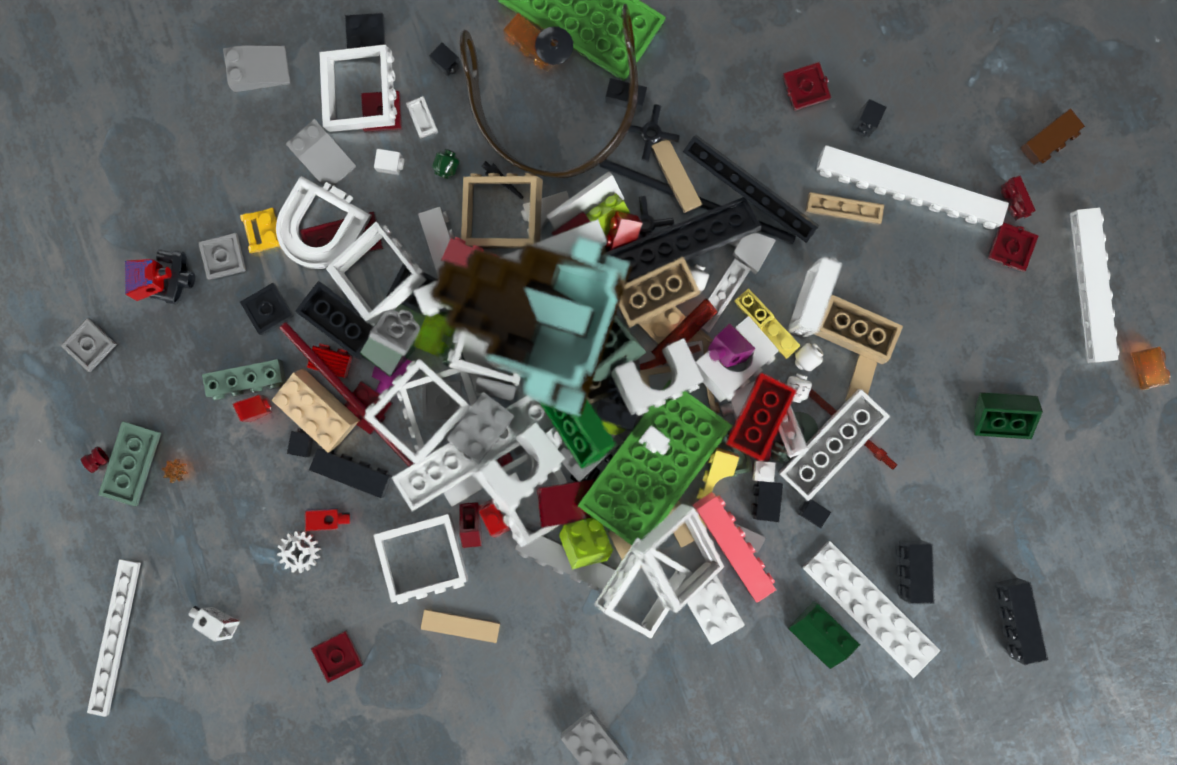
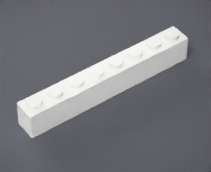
[1070,208,1120,363]

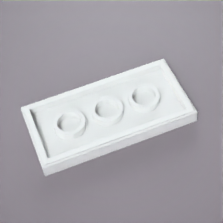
[546,171,624,230]

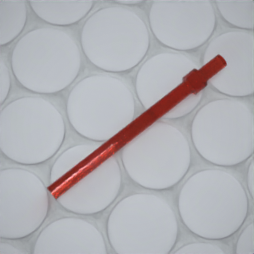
[809,388,898,470]

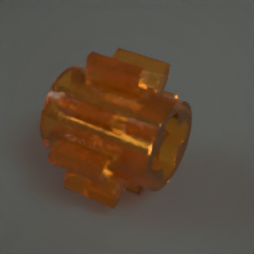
[162,459,188,483]

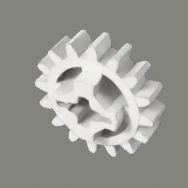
[277,531,321,573]

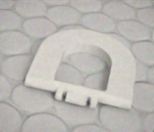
[276,176,371,269]

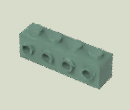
[202,359,286,400]

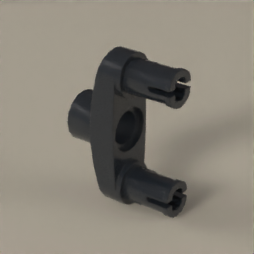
[150,250,195,304]

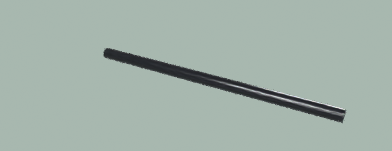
[599,159,796,244]

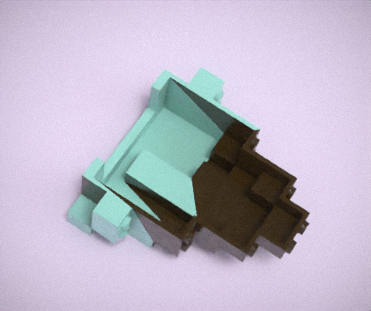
[431,238,632,417]

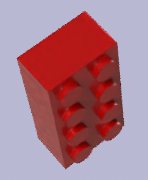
[725,373,797,461]

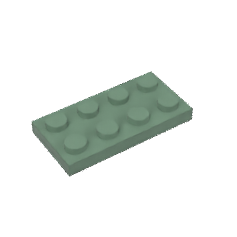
[98,421,161,506]

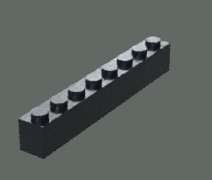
[683,135,819,243]

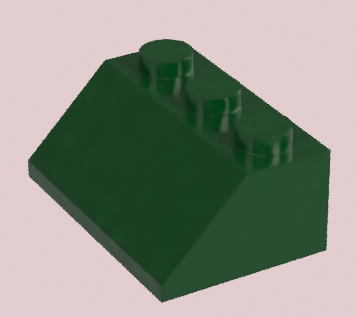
[974,392,1043,439]
[788,601,861,669]

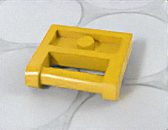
[240,208,280,253]

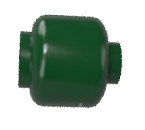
[432,149,460,179]

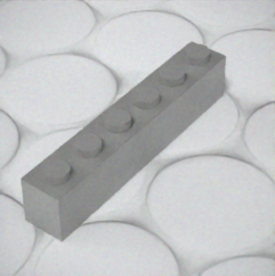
[515,527,616,591]

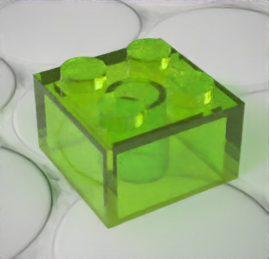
[413,314,455,357]

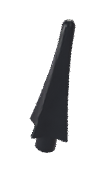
[481,161,524,199]

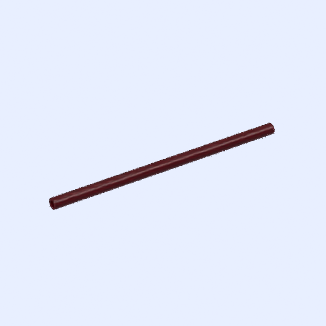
[279,322,415,467]

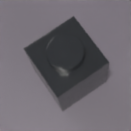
[429,42,461,76]
[287,428,313,457]
[798,499,831,528]

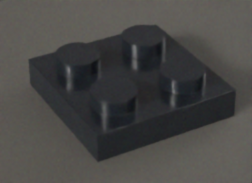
[345,13,386,49]
[240,283,293,335]

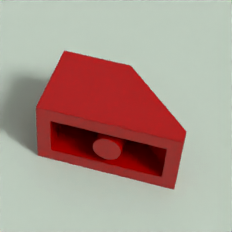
[233,395,272,422]

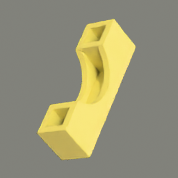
[693,448,739,527]

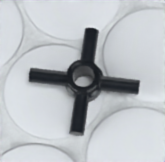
[628,104,680,162]
[639,196,674,238]

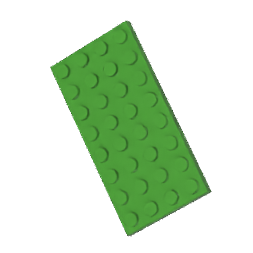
[498,0,666,81]
[578,380,733,545]

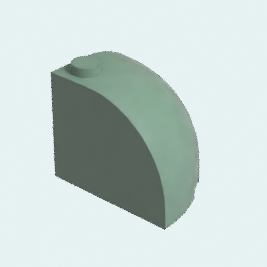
[593,314,647,381]

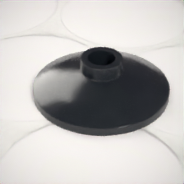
[535,27,573,65]

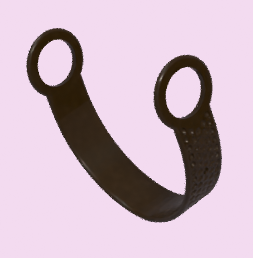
[460,4,638,178]

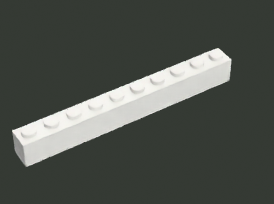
[816,146,1009,229]
[418,207,495,397]
[414,220,607,316]

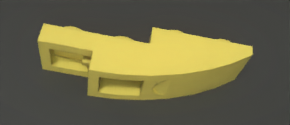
[734,288,801,359]

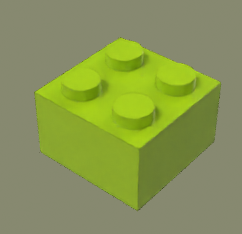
[559,518,613,569]

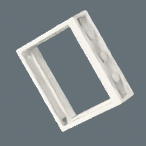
[320,45,397,132]
[326,222,426,327]
[787,256,841,338]
[448,331,521,386]
[365,359,471,466]
[397,368,477,455]
[493,454,568,547]
[633,504,724,613]
[373,513,468,604]
[594,538,693,638]

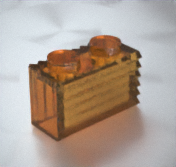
[1131,347,1171,390]

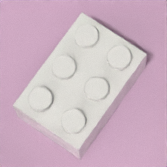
[687,575,745,645]

